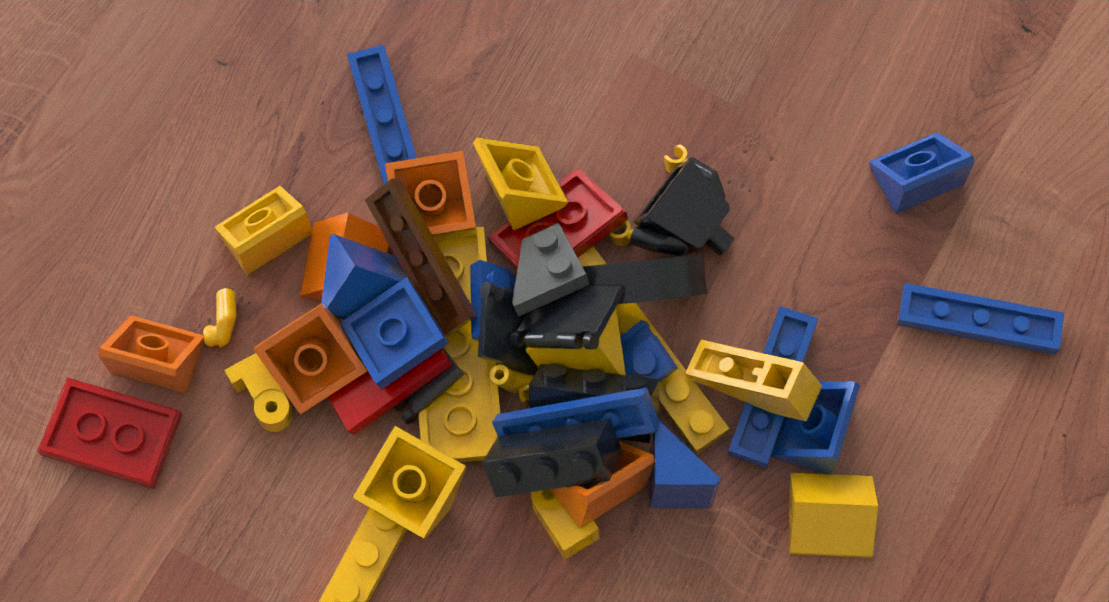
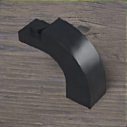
[582,254,707,304]

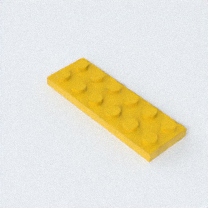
[419,227,501,463]

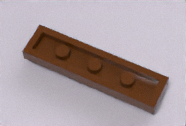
[365,178,477,337]

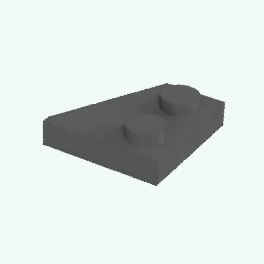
[512,223,590,317]

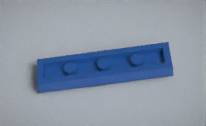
[347,44,417,185]
[897,283,1064,355]
[728,306,818,469]
[492,387,660,438]

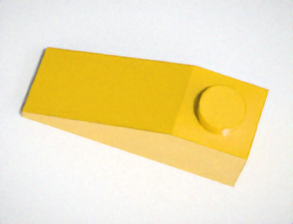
[685,340,822,421]

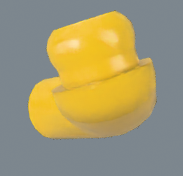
[203,289,237,348]

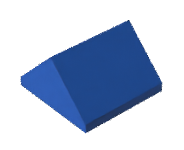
[869,132,975,214]
[321,234,407,320]
[771,381,860,474]
[649,422,721,508]

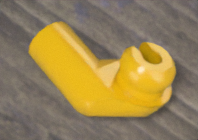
[490,364,534,404]

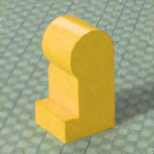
[224,353,293,432]
[531,489,600,560]

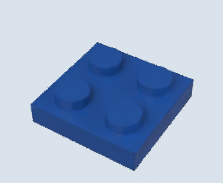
[340,277,449,389]

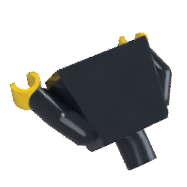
[609,145,734,256]

